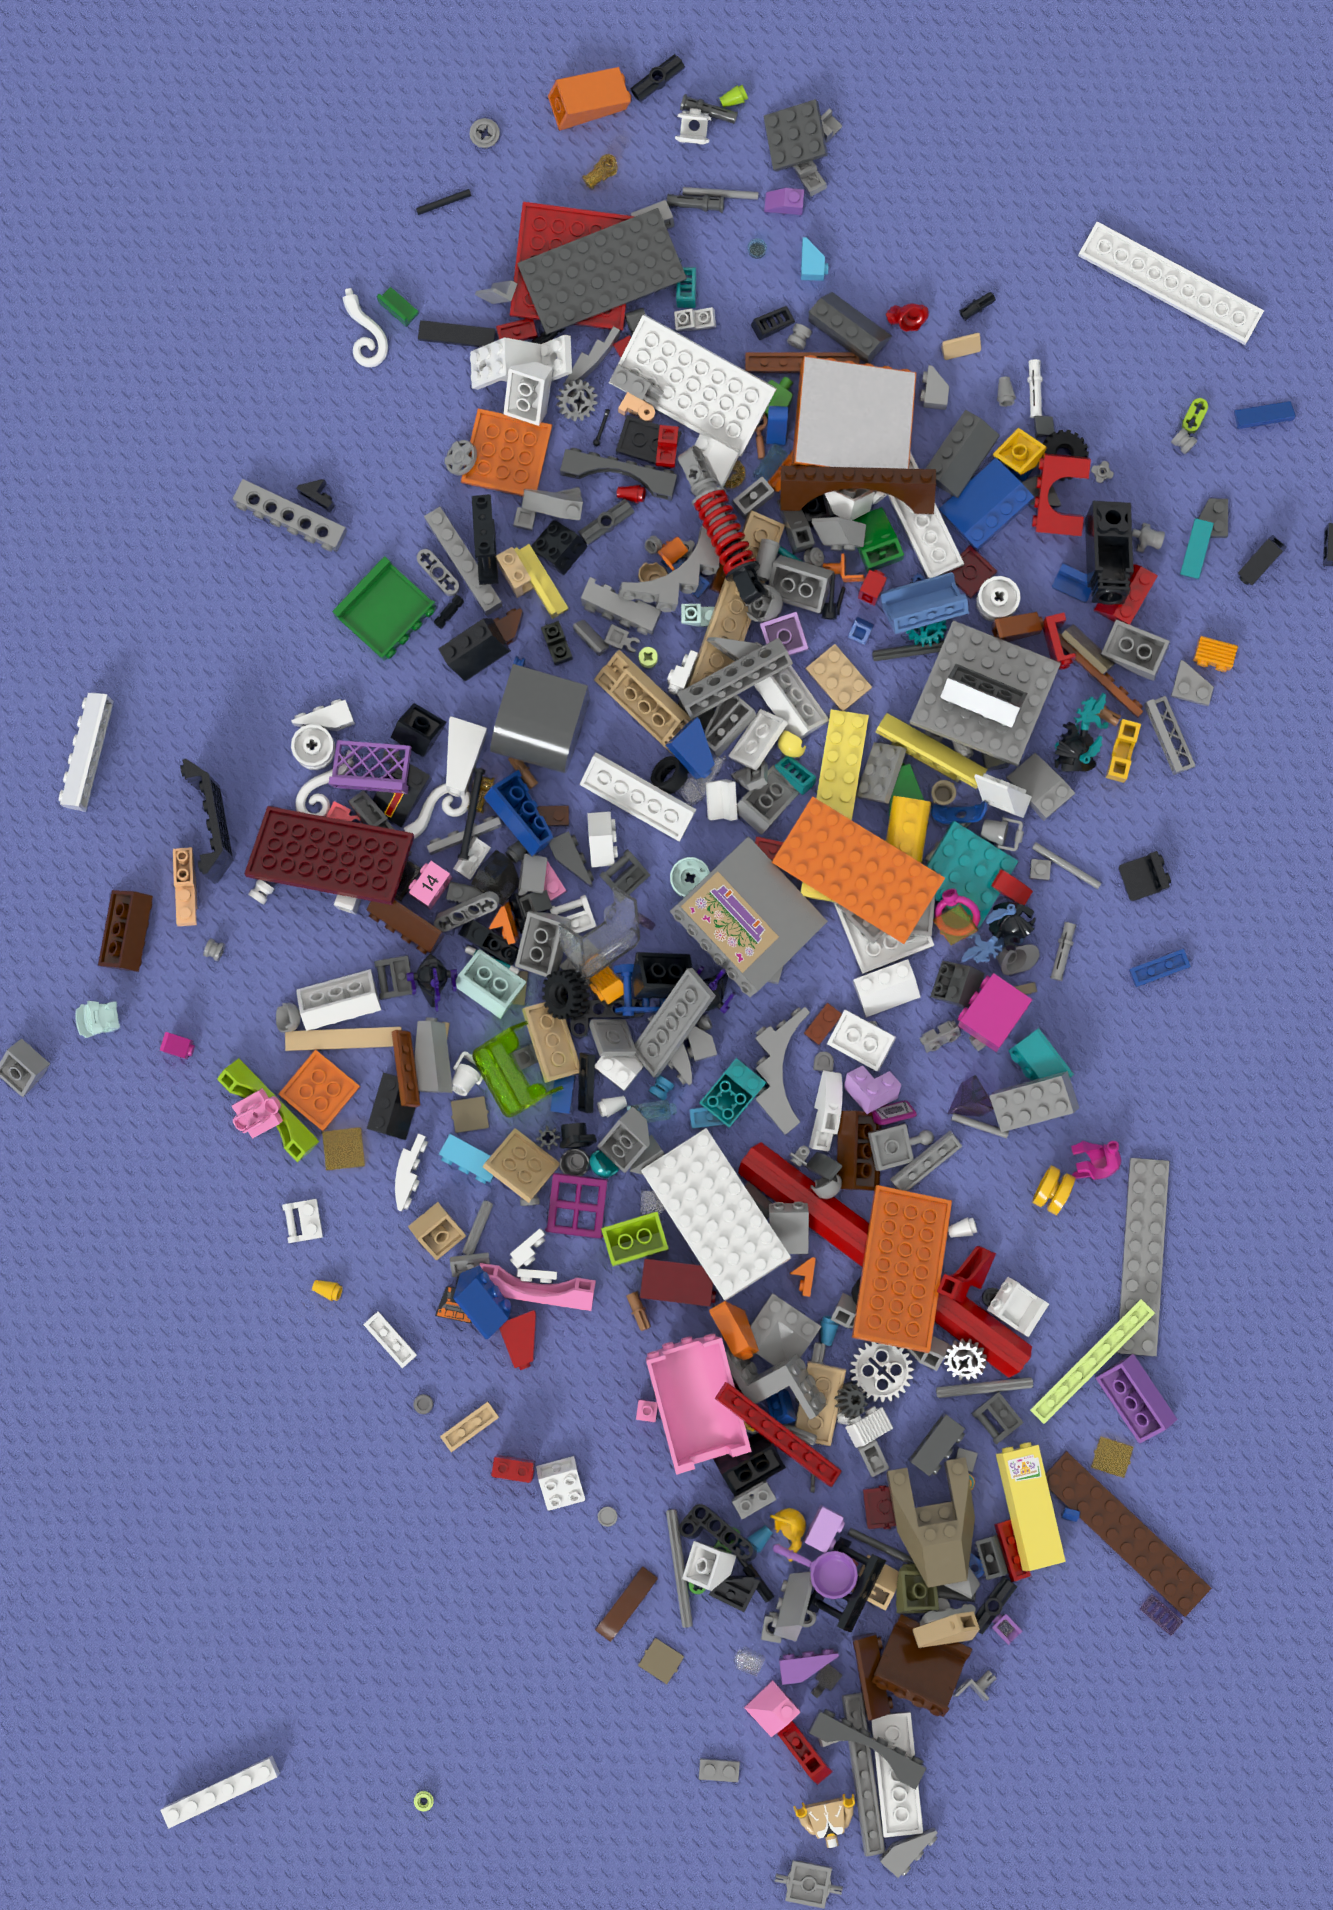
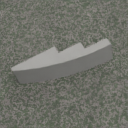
[564,326,620,388]

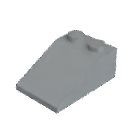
[1101,620,1170,681]
[1006,753,1075,821]
[737,765,799,835]

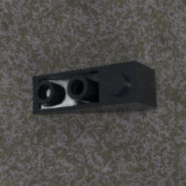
[458,920,519,966]

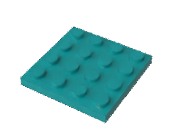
[927,821,1018,927]

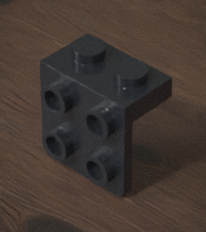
[531,520,588,575]
[1118,851,1171,901]

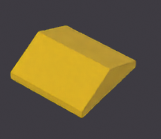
[993,428,1047,475]

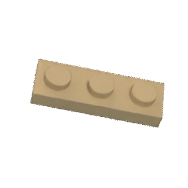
[440,1402,499,1452]

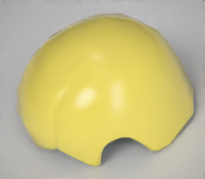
[778,730,806,758]

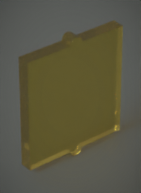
[933,904,978,945]
[1091,1436,1133,1478]

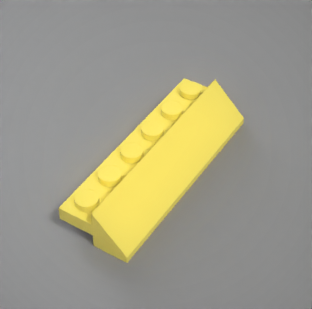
[875,713,988,789]

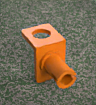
[657,537,688,571]
[823,553,865,582]

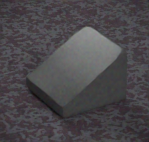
[1033,416,1054,438]

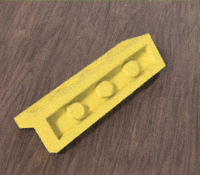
[514,544,569,619]

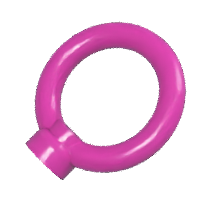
[934,889,980,935]

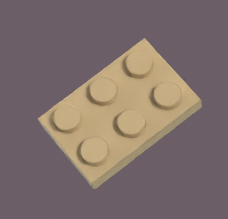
[806,644,872,711]

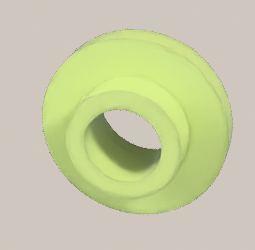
[414,1791,434,1811]

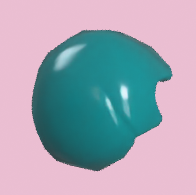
[590,1150,619,1178]

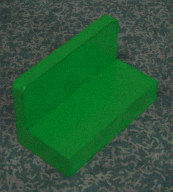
[377,287,419,327]

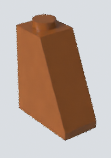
[991,612,1044,642]

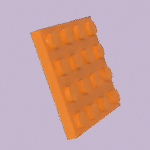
[461,408,552,496]

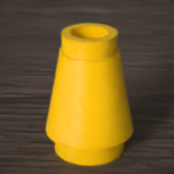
[312,1280,343,1301]

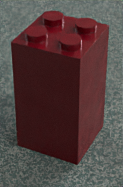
[640,1259,716,1307]

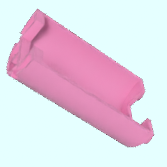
[646,1334,752,1475]

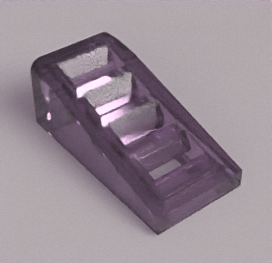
[1139,1594,1183,1636]

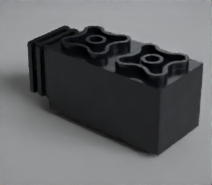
[1085,501,1134,605]

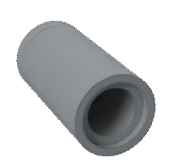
[756,539,780,581]

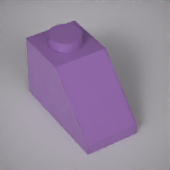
[764,188,804,215]

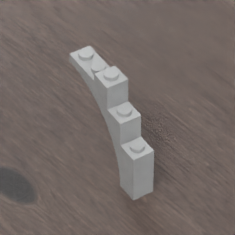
[618,523,719,612]
[755,1007,810,1135]

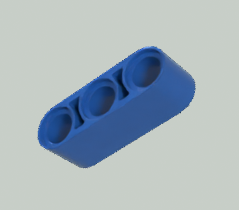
[766,406,788,445]

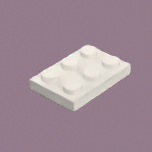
[729,709,788,771]
[827,1010,896,1071]

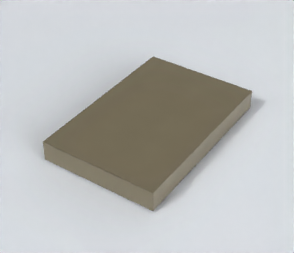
[1061,624,1115,674]

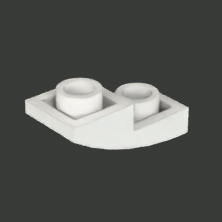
[674,307,716,331]

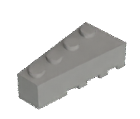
[581,577,661,635]

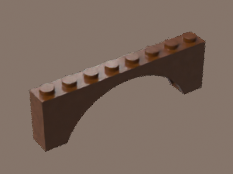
[781,466,936,514]

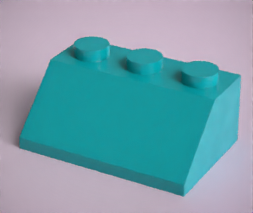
[1008,1028,1074,1081]

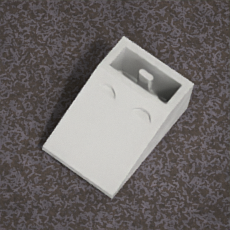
[975,773,1032,818]

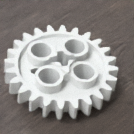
[850,1342,914,1402]

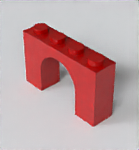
[1032,453,1091,536]

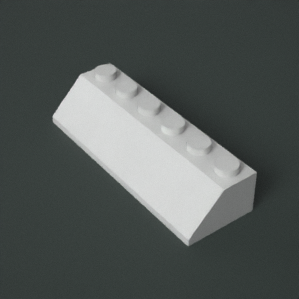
[59,693,114,812]

